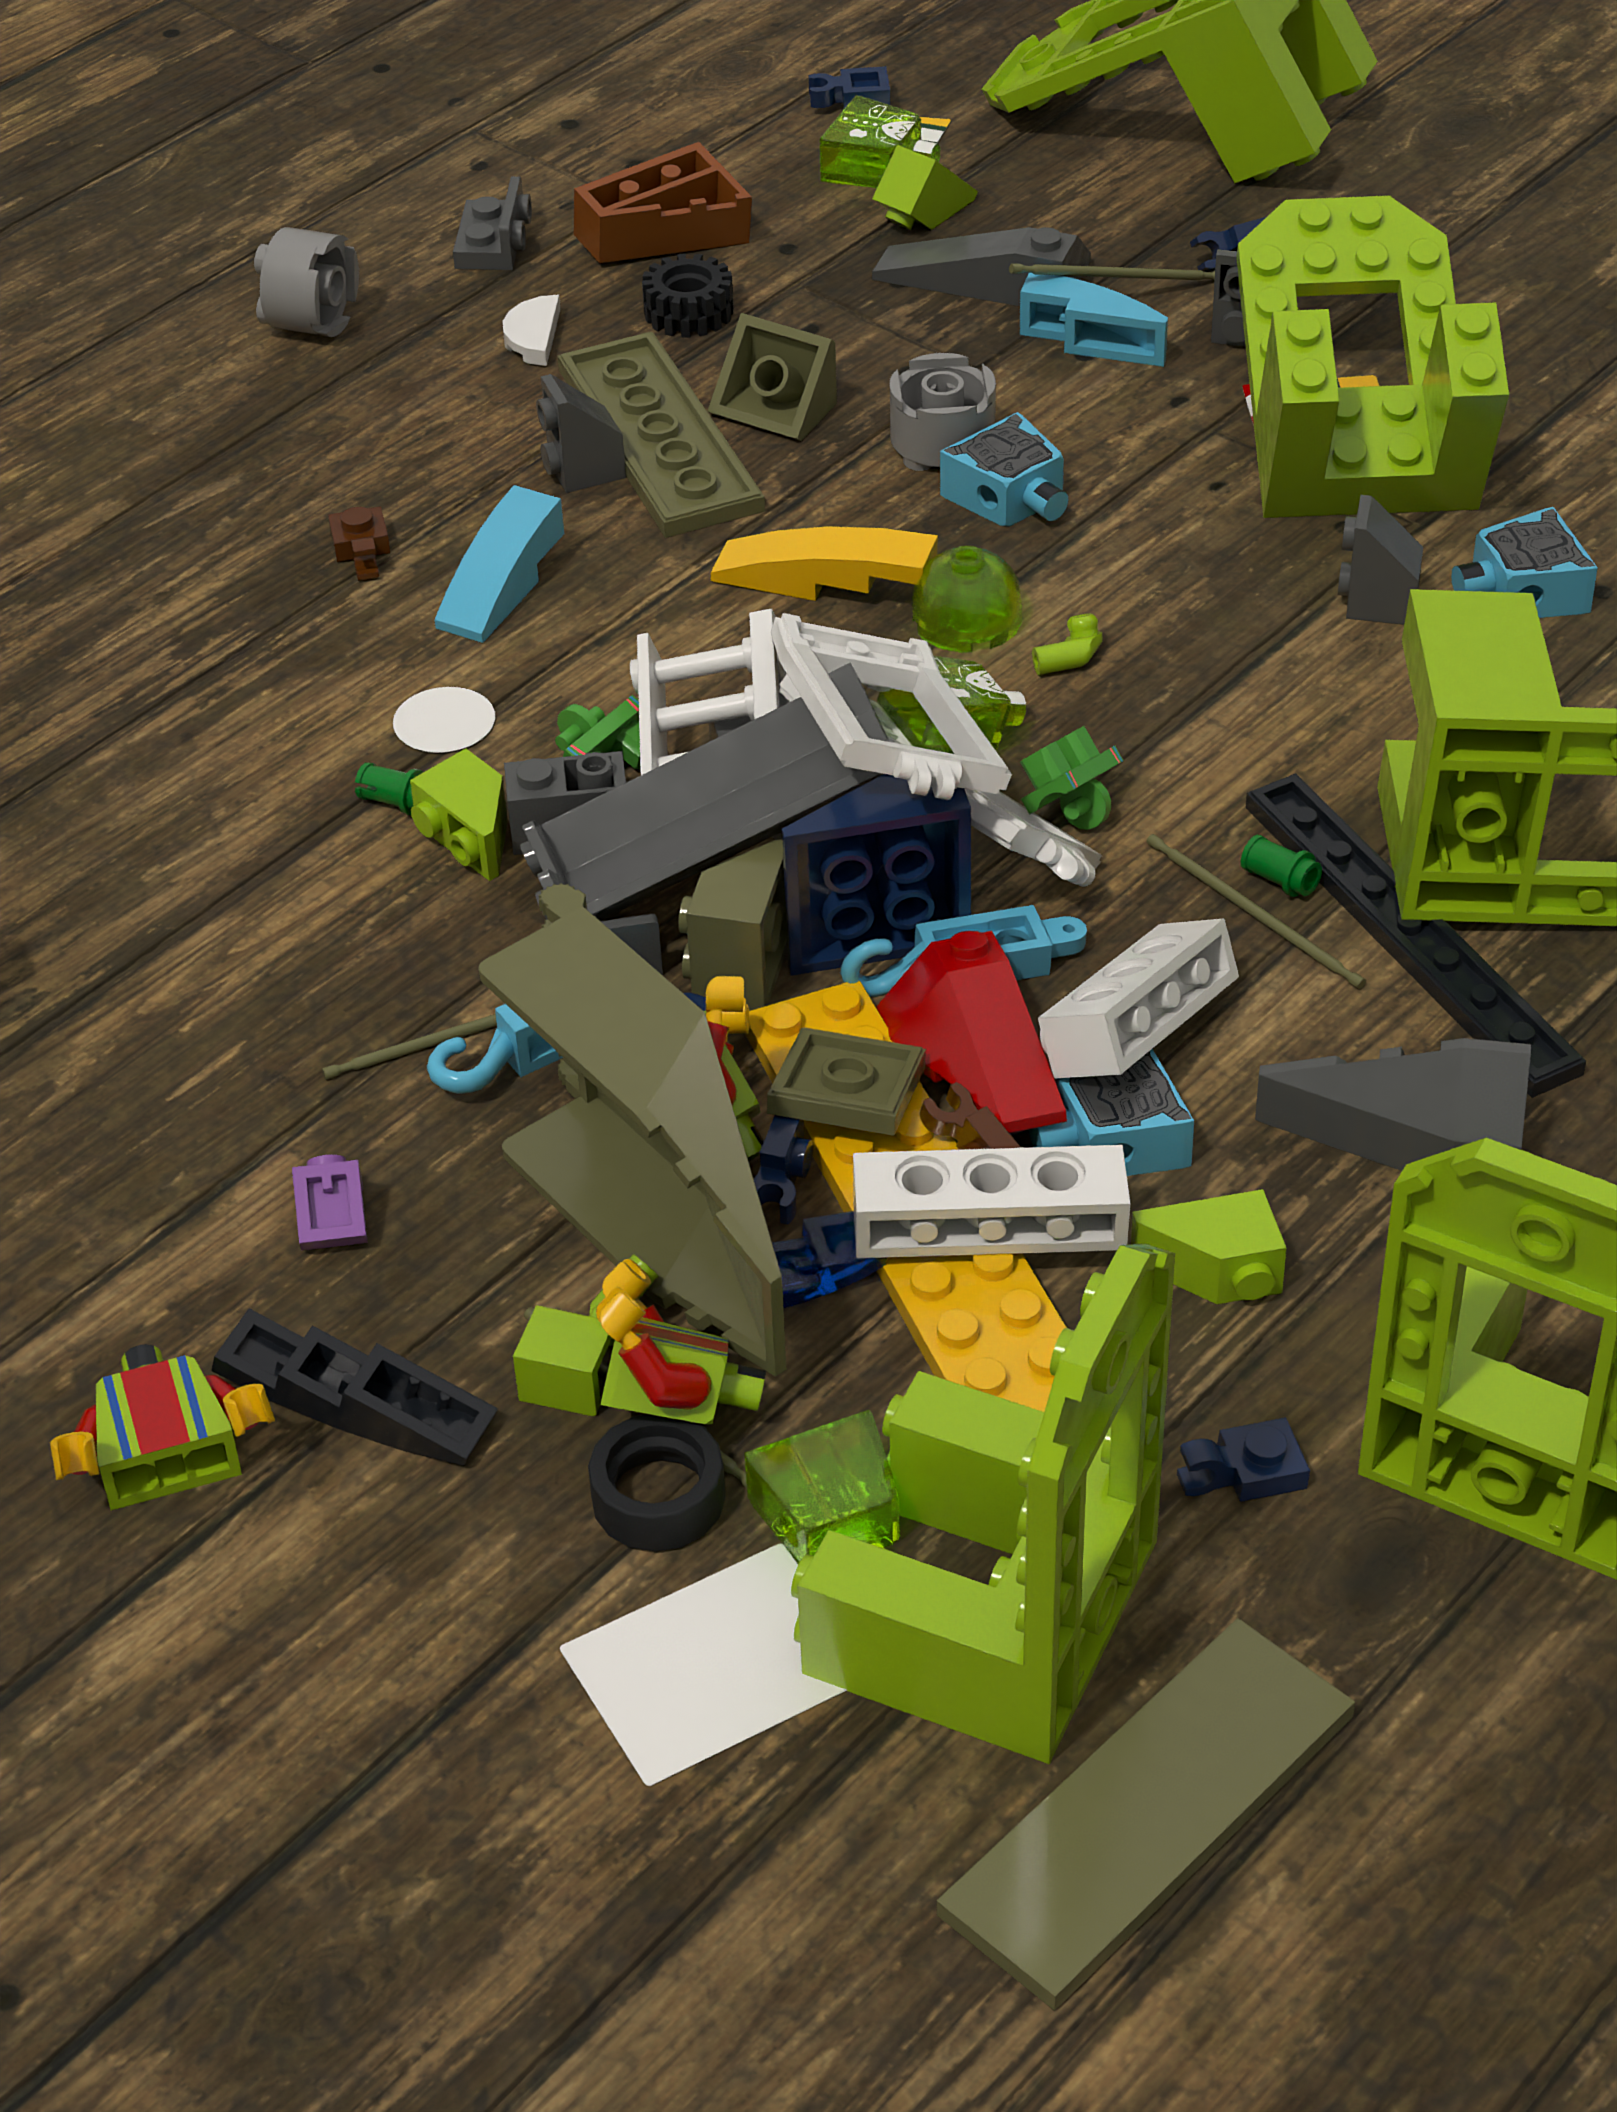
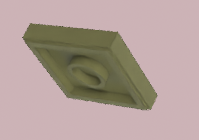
[767,1027,926,1136]

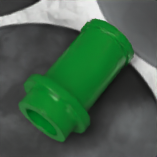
[355,762,423,815]
[1240,834,1322,897]

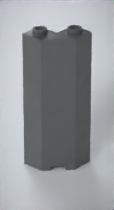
[520,662,889,921]

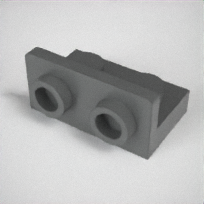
[453,176,532,270]

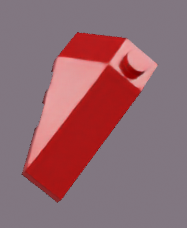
[876,931,1067,1133]

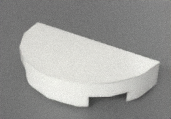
[503,295,561,366]

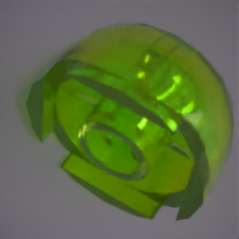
[912,546,1022,653]

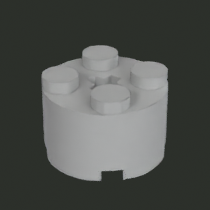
[254,227,359,337]
[890,353,996,471]

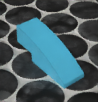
[1020,273,1168,367]
[435,485,564,643]

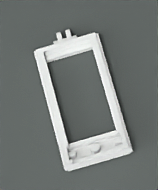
[771,613,1012,800]
[778,674,1102,887]

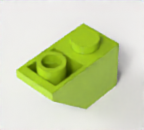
[410,748,508,881]

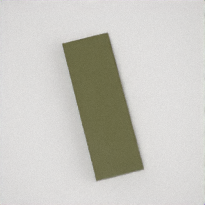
[558,332,765,538]
[937,1618,1355,2011]

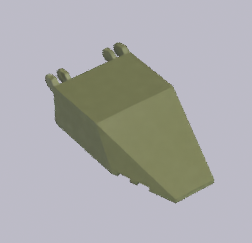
[479,883,787,1377]

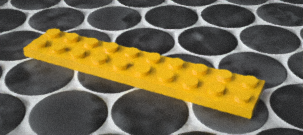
[745,980,1067,1412]

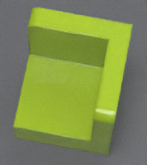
[513,1305,612,1416]

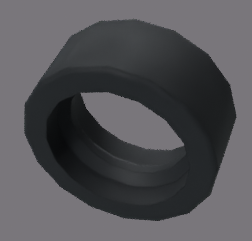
[588,1414,726,1552]

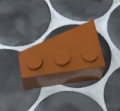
[574,142,752,263]

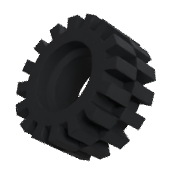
[642,254,734,338]

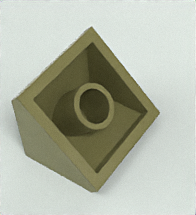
[707,313,837,441]

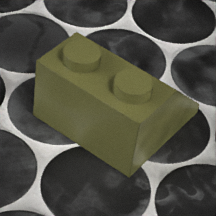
[679,839,788,1011]

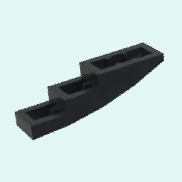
[211,1308,498,1466]

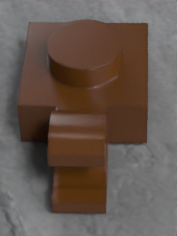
[328,506,390,581]
[919,1082,1020,1150]

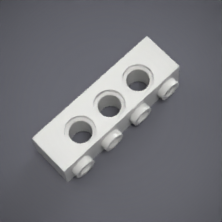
[1038,918,1239,1078]
[853,1145,1130,1258]

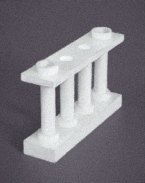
[630,608,790,840]

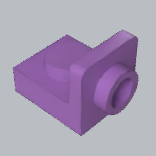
[292,1155,368,1251]

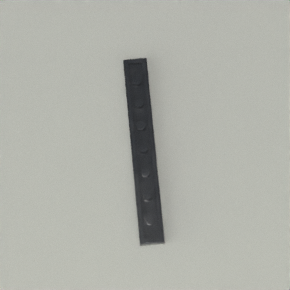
[1245,773,1586,1098]

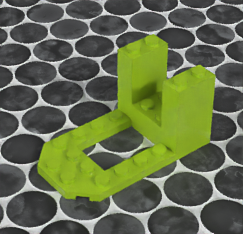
[981,0,1378,183]
[1236,196,1509,518]
[1377,589,1617,926]
[1358,1137,1617,1580]
[791,1244,1175,1764]

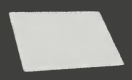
[560,1544,847,1786]

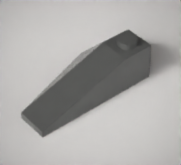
[872,227,1091,306]
[1255,1038,1531,1171]

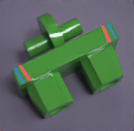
[555,695,641,770]
[1020,726,1124,830]

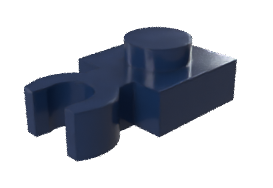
[808,66,890,112]

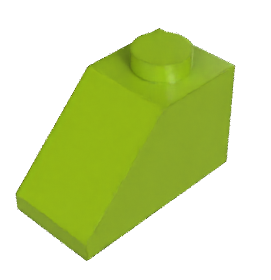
[872,145,978,230]
[1131,1189,1287,1304]

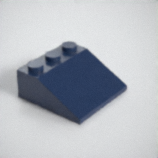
[782,774,971,976]

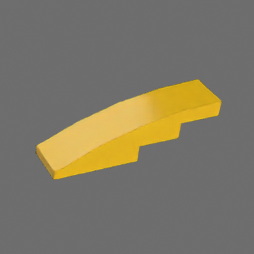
[711,526,938,601]

